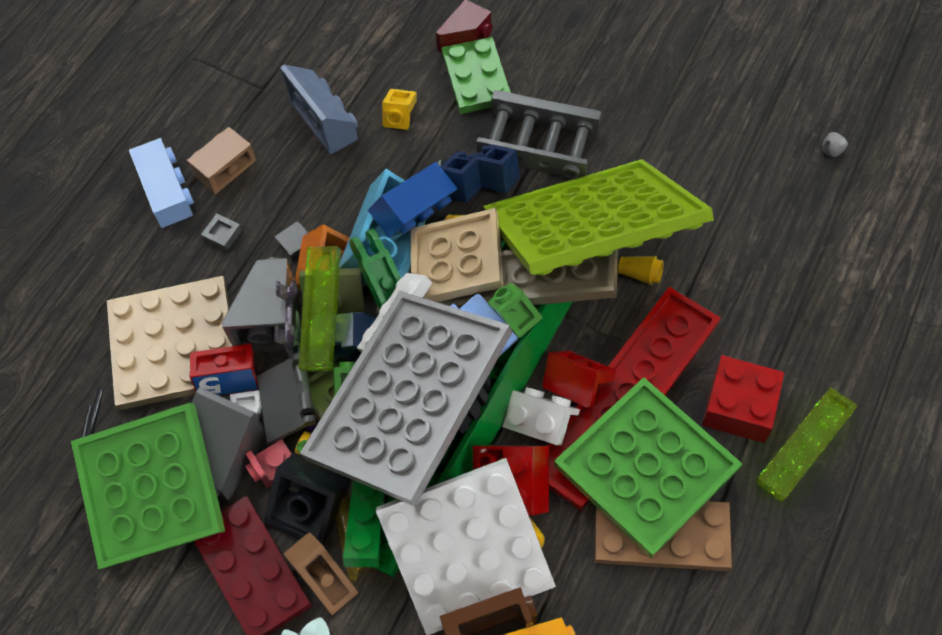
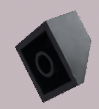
[263,452,351,546]

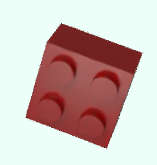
[702,355,785,443]

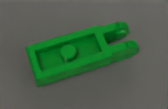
[349,229,401,309]

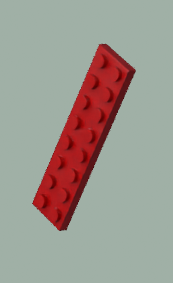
[547,287,721,511]

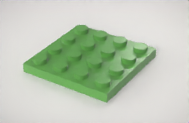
[554,377,743,558]
[71,403,225,569]

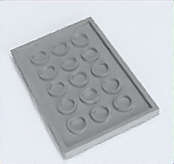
[300,291,512,506]

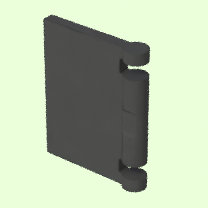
[257,353,316,444]

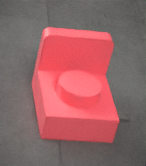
[245,439,292,488]

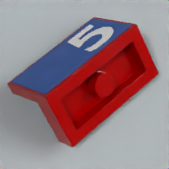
[189,343,259,396]

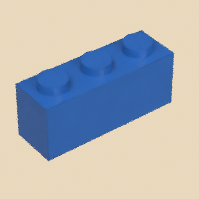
[368,162,458,238]

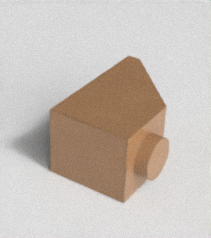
[283,532,358,615]

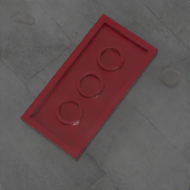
[194,496,312,635]

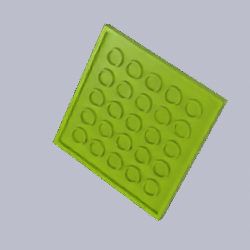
[483,159,714,275]

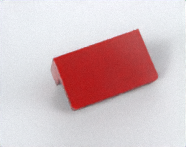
[542,350,616,408]

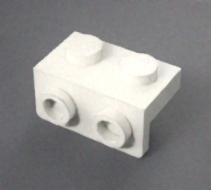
[503,387,580,446]

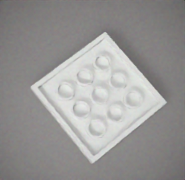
[376,458,556,635]

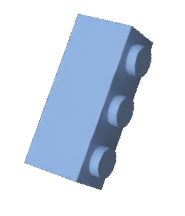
[129,138,194,228]

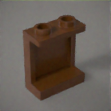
[439,587,537,635]

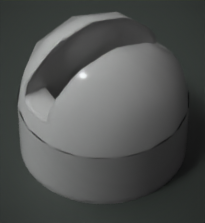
[822,132,848,157]

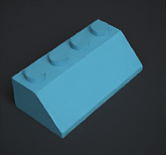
[337,169,426,286]

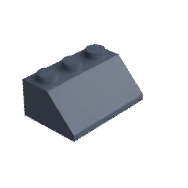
[280,65,358,155]

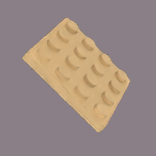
[107,276,232,410]

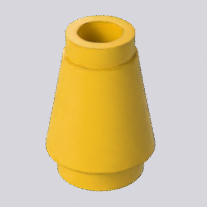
[618,256,664,285]

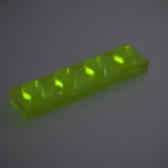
[298,246,341,371]
[755,387,858,503]

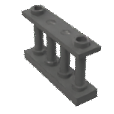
[477,90,601,179]

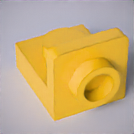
[382,89,417,130]

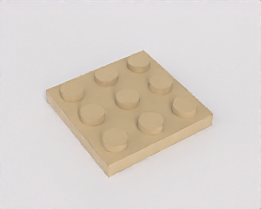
[411,208,503,302]

